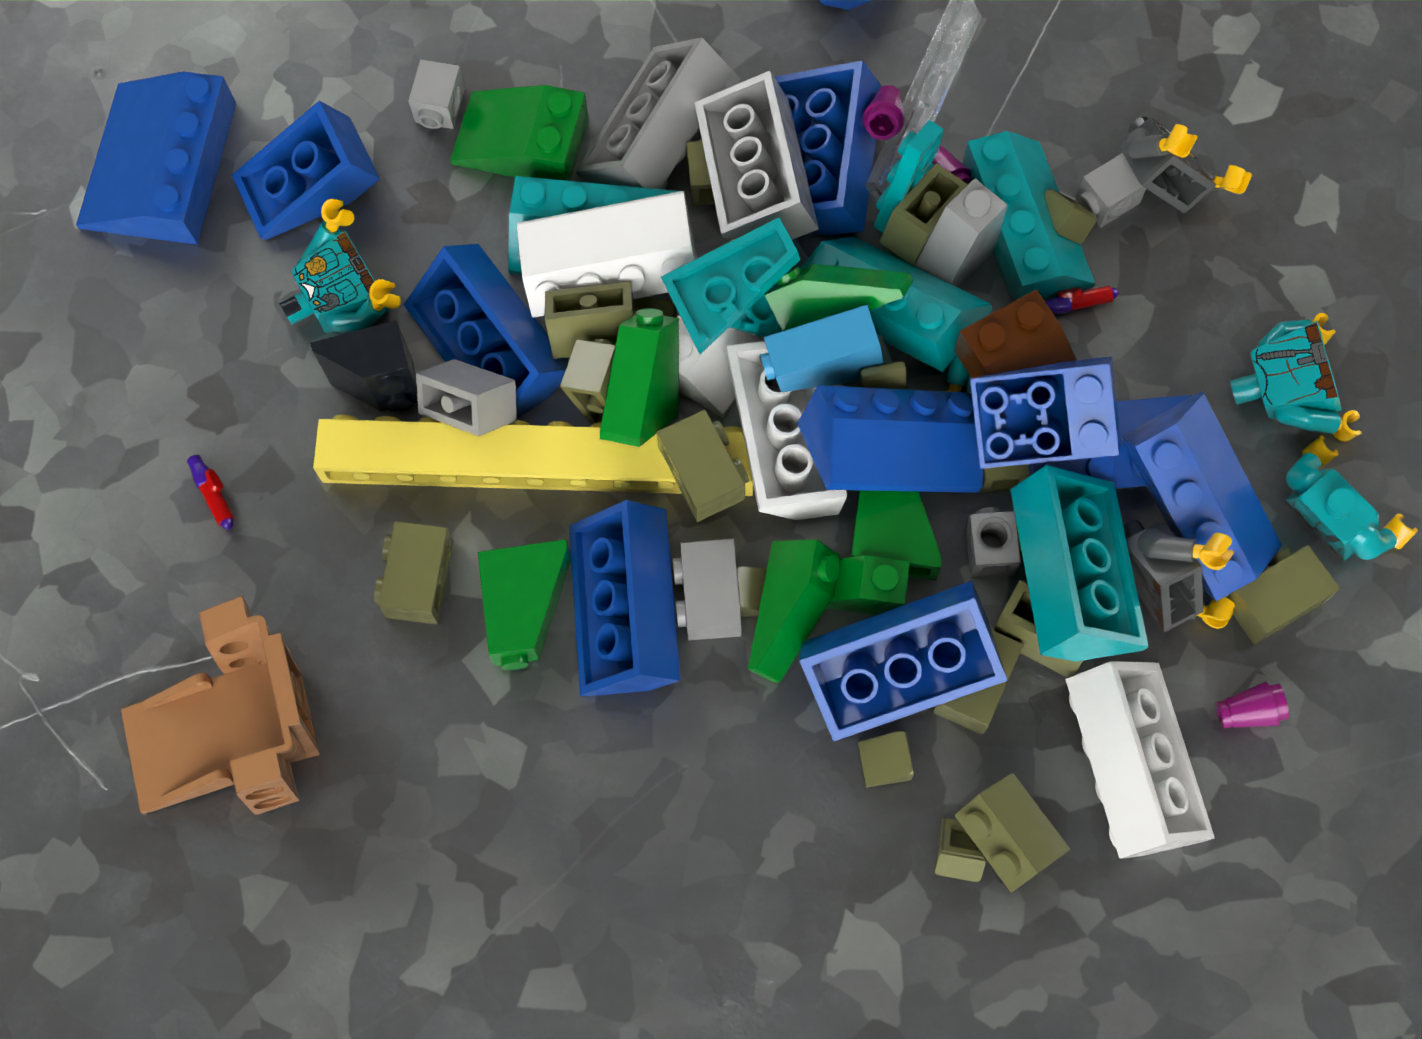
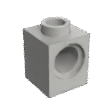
[408,59,465,129]
[1076,153,1146,228]
[965,507,1021,578]

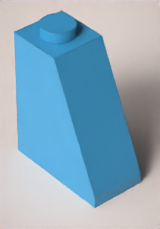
[760,305,884,392]

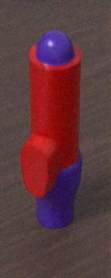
[1045,286,1119,314]
[187,455,234,530]

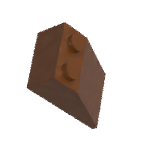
[954,289,1077,378]

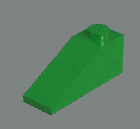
[764,264,914,331]
[748,539,840,683]

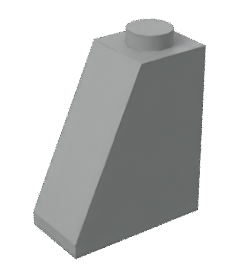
[915,179,1008,288]

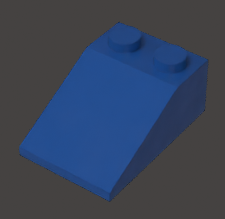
[232,100,380,240]

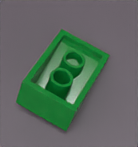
[450,85,589,181]

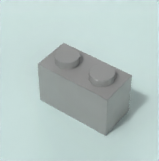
[416,359,517,436]
[673,539,741,641]

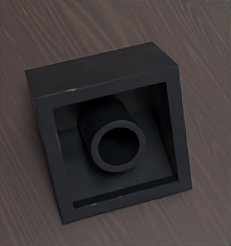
[311,321,418,412]

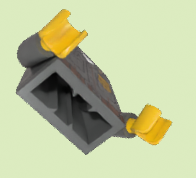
[1120,117,1252,214]
[1123,520,1235,633]

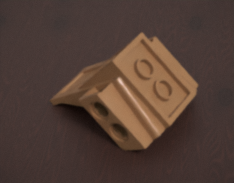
[121,596,320,815]

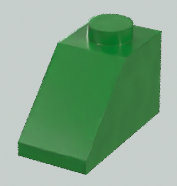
[826,555,910,615]

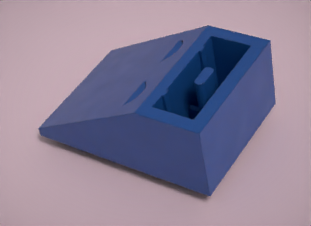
[970,356,1121,469]

